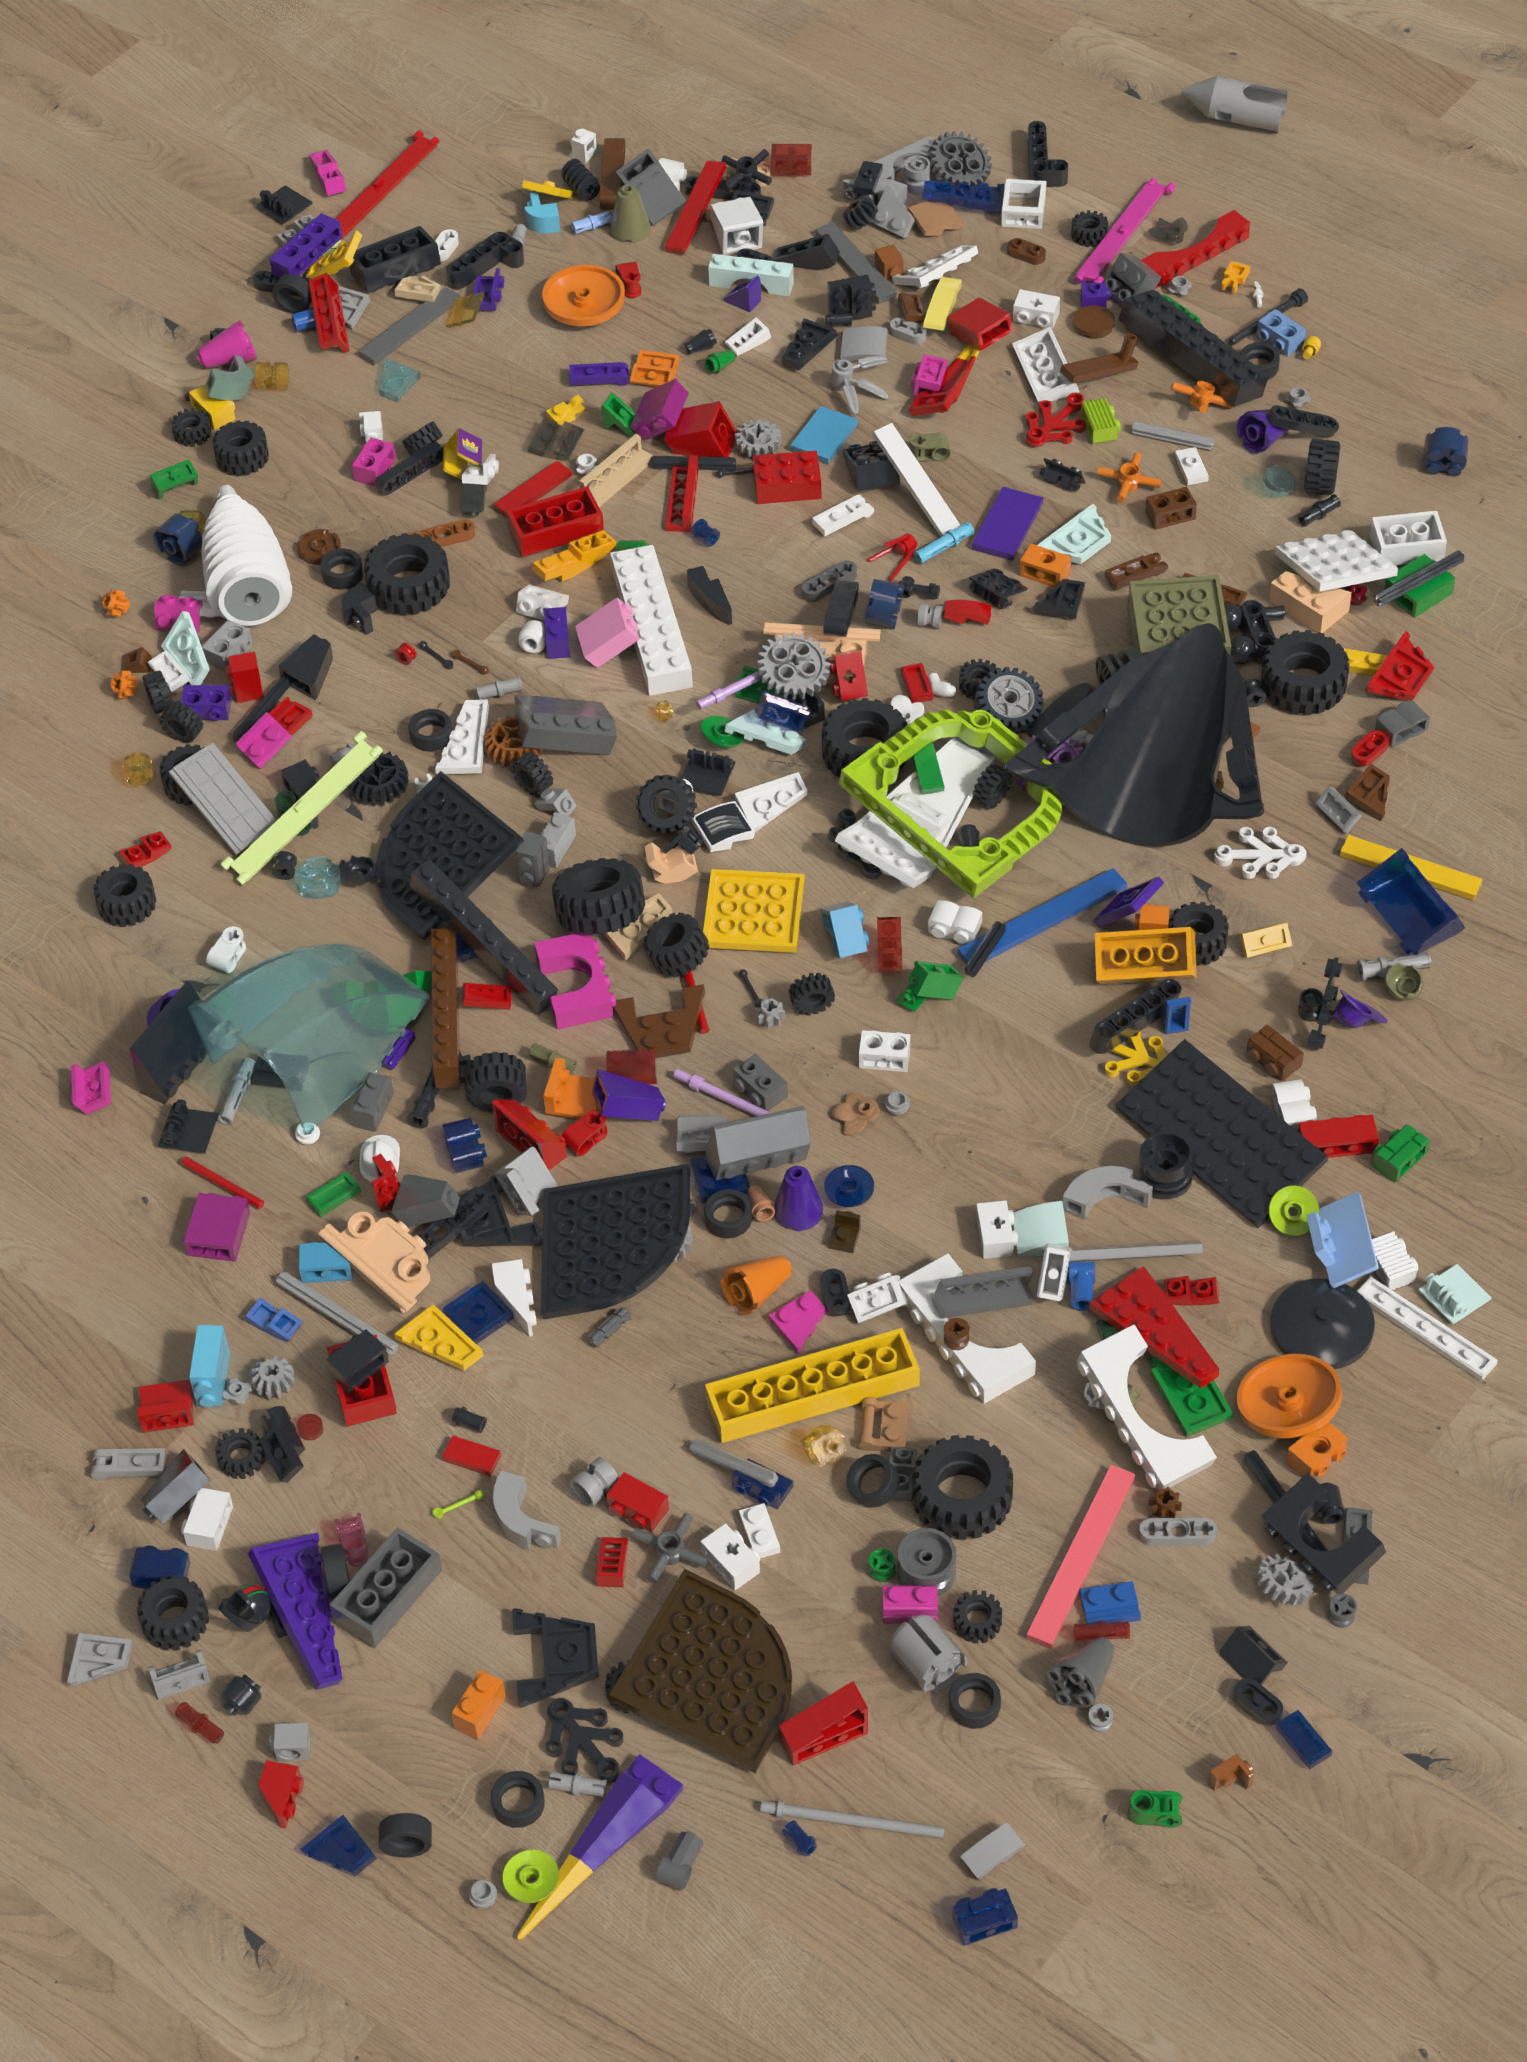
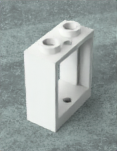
[1001,179,1046,229]

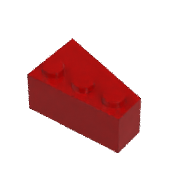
[779,1681,868,1766]

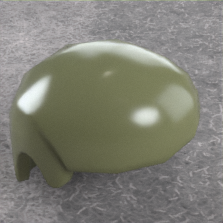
[1385,963,1424,1000]

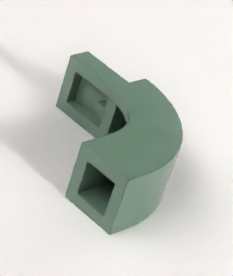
[205,355,255,400]

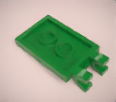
[1148,1353,1233,1438]

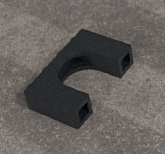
[1261,1472,1386,1594]

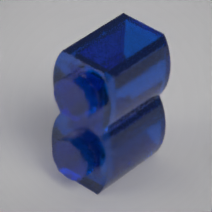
[442,1117,487,1173]
[129,1546,190,1589]

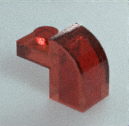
[877,917,902,971]

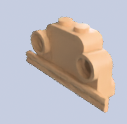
[764,622,881,684]
[319,1212,430,1313]

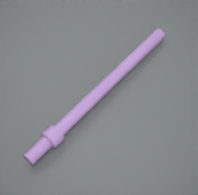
[696,653,805,709]
[673,1069,770,1116]

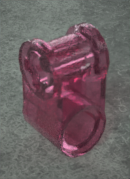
[334,1513,369,1566]

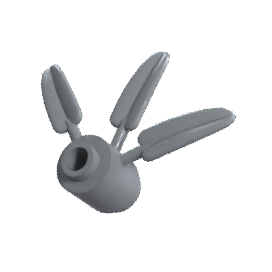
[830,356,888,415]

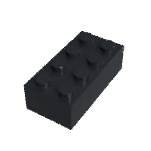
[350,226,441,292]

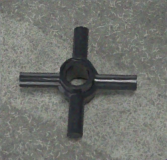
[721,149,772,191]

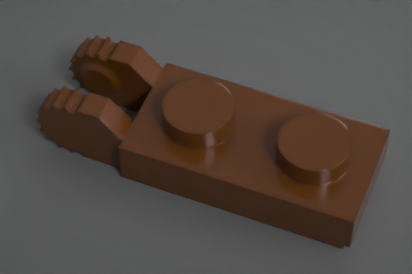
[1105,552,1168,590]

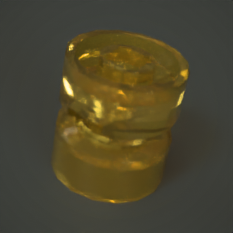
[255,362,289,390]

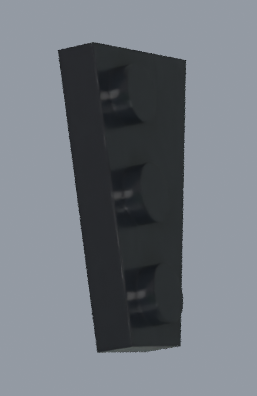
[782,318,837,371]

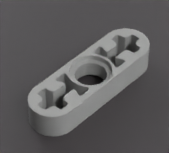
[1139,1518,1217,1546]

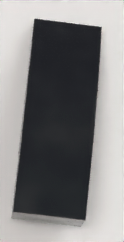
[687,566,732,625]

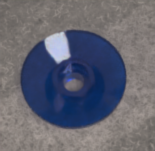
[824,1165,874,1207]

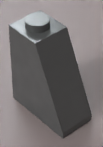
[391,1174,460,1227]

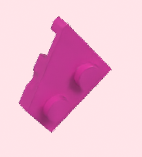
[769,1290,826,1354]

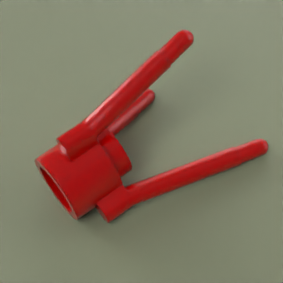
[868,533,917,581]

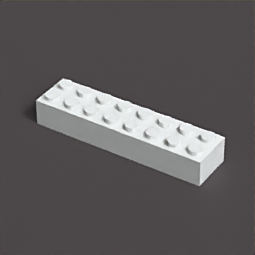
[610,545,693,696]

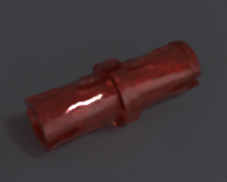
[1073,1620,1130,1641]

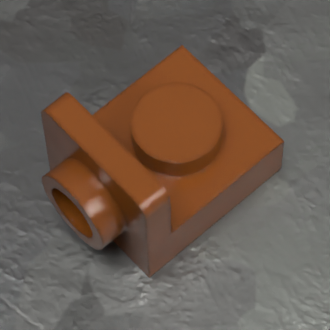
[1208,1754,1254,1791]

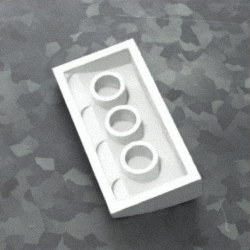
[1012,327,1080,402]

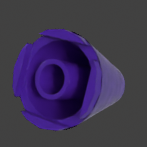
[1237,409,1290,454]
[774,1166,823,1231]

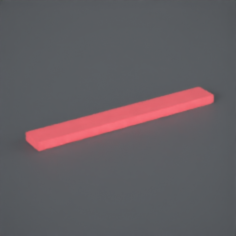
[1026,1465,1135,1649]

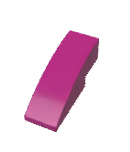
[308,150,346,196]

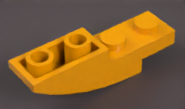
[532,530,617,582]

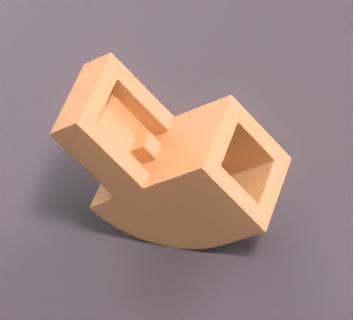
[645,842,698,884]

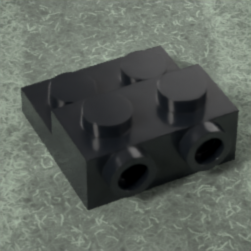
[827,275,876,321]

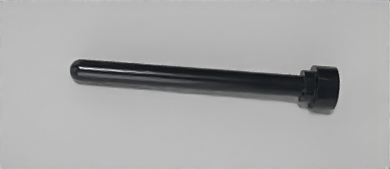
[1229,288,1308,345]

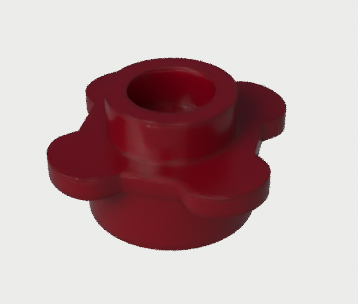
[1345,585,1368,606]

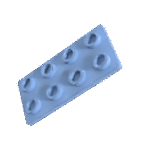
[1307,1192,1378,1288]

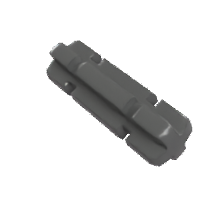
[587,1307,631,1347]

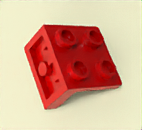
[137,1380,195,1433]

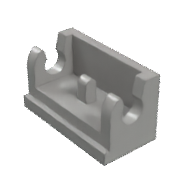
[148,1650,211,1700]

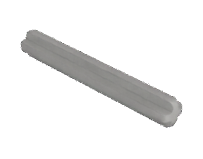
[1131,421,1215,450]
[690,1439,778,1487]

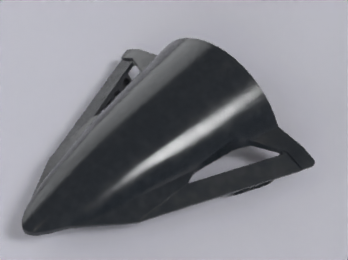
[1005,623,1264,847]

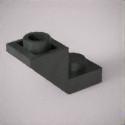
[461,483,487,516]

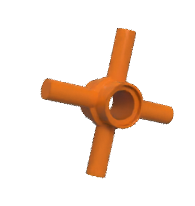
[1171,380,1232,413]
[1097,452,1162,502]

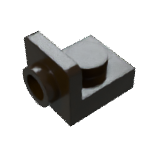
[829,1210,861,1254]

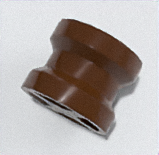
[944,1318,970,1351]

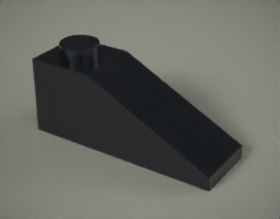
[773,234,840,270]
[281,759,319,829]

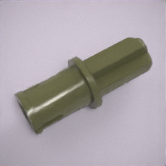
[529,1043,577,1075]

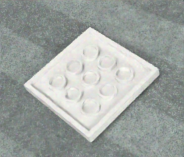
[1275,530,1398,592]

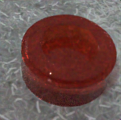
[297,1414,324,1441]

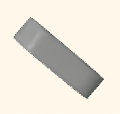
[890,318,927,345]

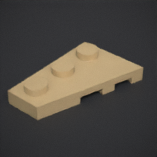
[604,893,672,960]

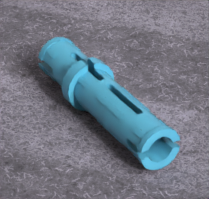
[914,522,974,564]

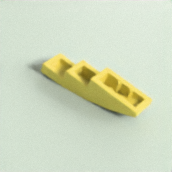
[923,277,962,330]

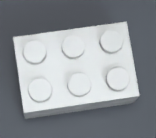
[1370,511,1447,566]

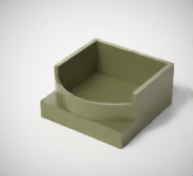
[1127,575,1231,655]

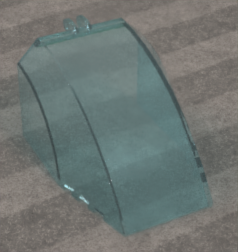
[188,944,430,1135]

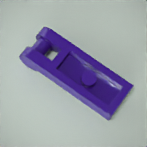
[569,362,629,386]

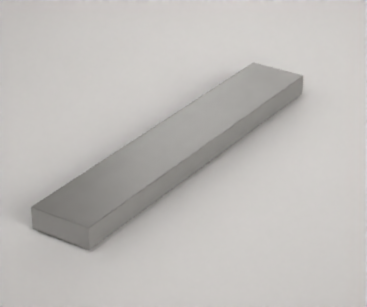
[1069,1240,1203,1261]

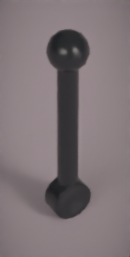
[716,466,754,478]
[419,641,454,669]
[738,969,762,1008]

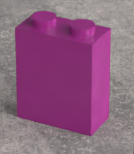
[631,378,689,441]
[184,1193,250,1262]

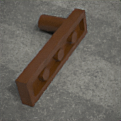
[1060,333,1139,384]

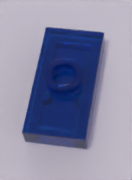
[1276,1710,1333,1769]

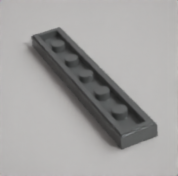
[816,222,897,304]
[359,287,461,365]

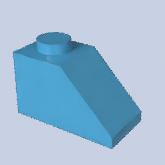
[299,1242,353,1283]

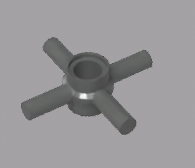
[632,1513,708,1583]

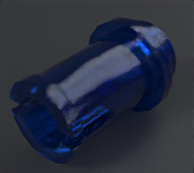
[782,1820,817,1857]

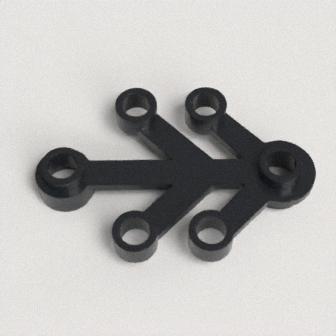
[827,808,883,879]
[1308,957,1343,1050]
[546,1698,624,1782]

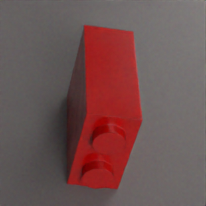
[947,297,1013,351]

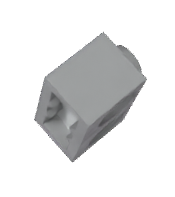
[202,620,253,672]

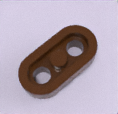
[1007,238,1046,265]

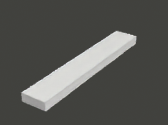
[873,423,961,537]
[1357,1276,1498,1382]

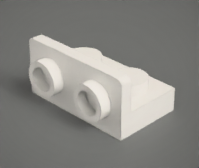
[462,454,499,485]
[516,585,569,621]
[848,1273,907,1323]

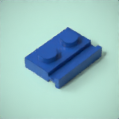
[1080,1581,1141,1628]

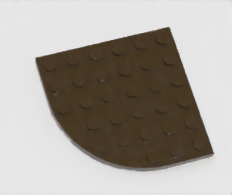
[608,1568,792,1774]

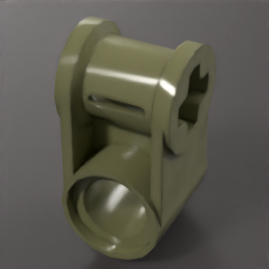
[910,432,951,462]

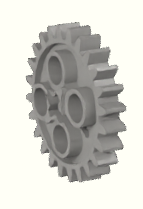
[757,632,831,700]

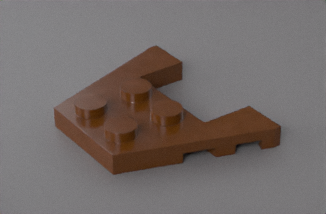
[613,984,706,1061]

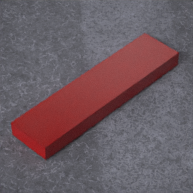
[494,460,572,518]

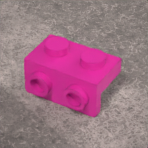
[154,595,203,634]
[70,1061,111,1115]

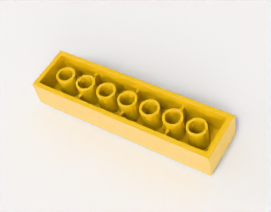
[705,1328,920,1443]

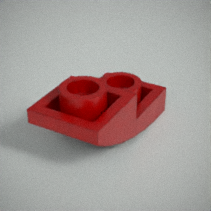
[943,600,991,625]
[118,831,172,868]
[1164,1275,1220,1306]

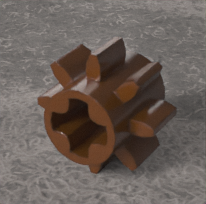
[1148,1486,1182,1518]

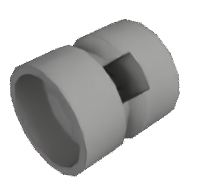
[904,155,930,194]
[570,1457,619,1507]

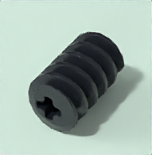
[561,159,600,201]

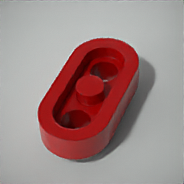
[1351,730,1389,766]

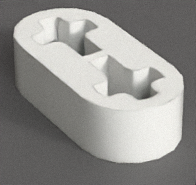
[435,229,459,261]

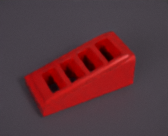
[596,1537,628,1588]

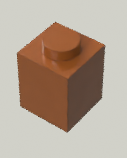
[875,244,903,280]

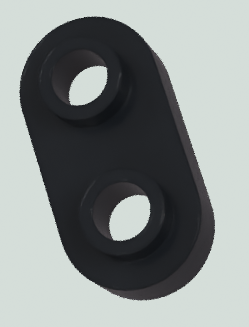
[820,1269,850,1316]
[1234,1678,1283,1725]

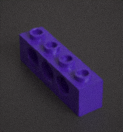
[269,213,343,278]

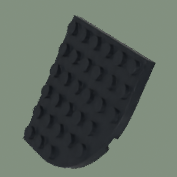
[376,771,524,940]
[541,1164,690,1319]

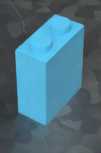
[189,1325,230,1407]

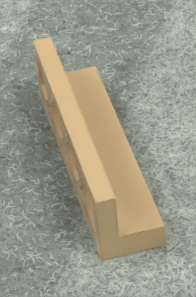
[579,434,653,507]

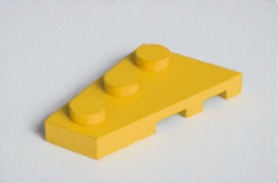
[306,230,362,278]
[394,1304,484,1371]

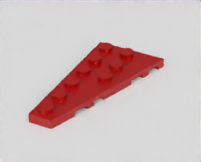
[1089,1266,1219,1389]

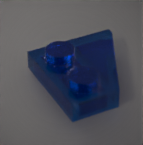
[300,1815,377,1877]

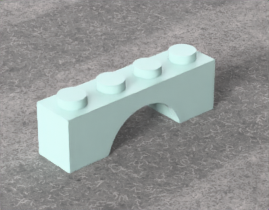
[708,254,794,296]

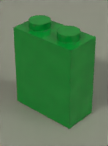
[1384,554,1455,618]

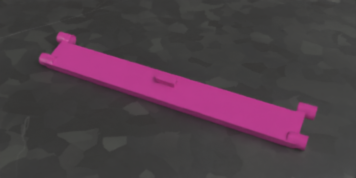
[1074,178,1176,284]

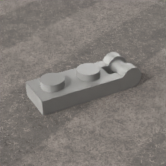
[91,1448,167,1480]

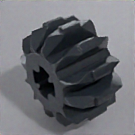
[843,195,878,230]

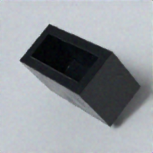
[326,1329,389,1392]

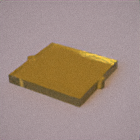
[446,292,484,328]

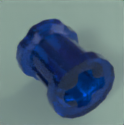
[691,519,720,547]

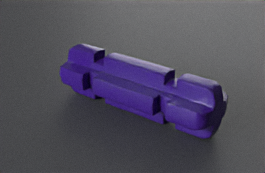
[382,1029,416,1070]

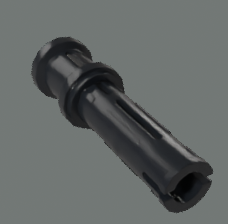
[407,1065,439,1129]

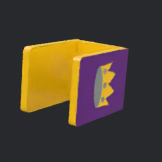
[443,428,482,480]

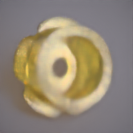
[656,700,673,722]

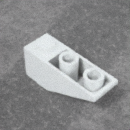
[492,1259,537,1337]

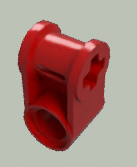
[615,261,642,298]
[561,1110,608,1156]

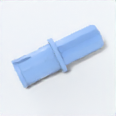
[571,211,612,235]

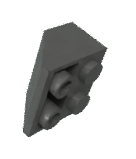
[1103,252,1161,306]

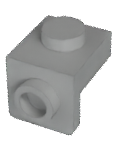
[535,788,576,816]

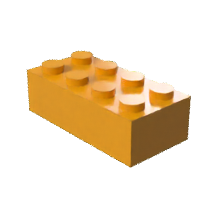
[1095,927,1197,985]

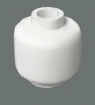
[518,620,546,654]

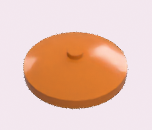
[542,265,625,326]
[1237,1354,1343,1438]

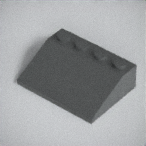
[514,694,617,755]

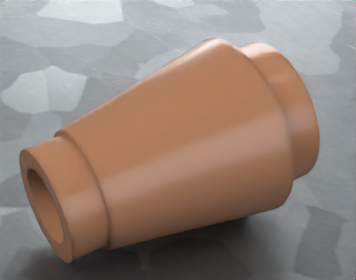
[747,1185,775,1221]

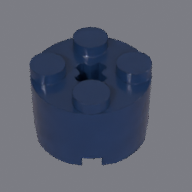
[1423,427,1469,476]
[153,513,202,565]
[864,579,905,629]

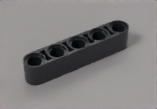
[823,580,859,637]
[1089,979,1182,1054]

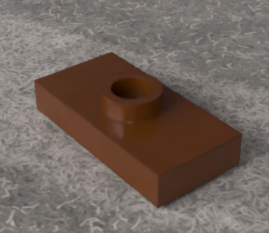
[898,293,926,323]

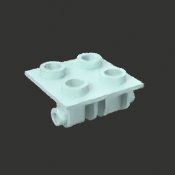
[1418,1264,1492,1325]

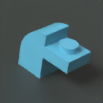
[524,192,560,233]

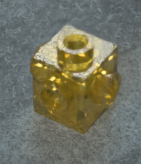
[800,1425,847,1467]

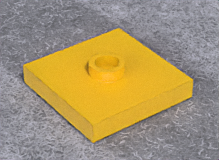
[522,180,574,199]

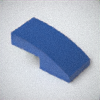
[245,1298,303,1342]

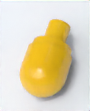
[1302,336,1321,359]

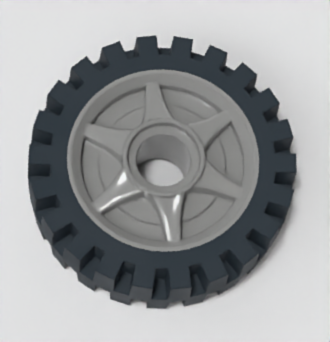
[974,667,1044,735]

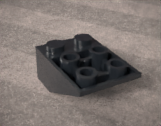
[842,441,900,491]

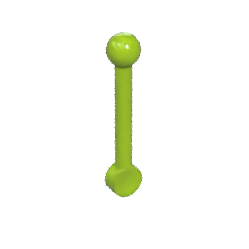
[433,1490,485,1519]

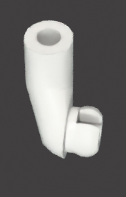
[928,673,956,697]

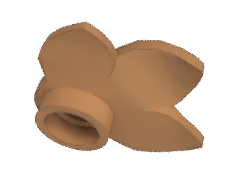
[831,1093,879,1135]

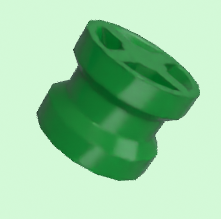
[869,1548,895,1582]

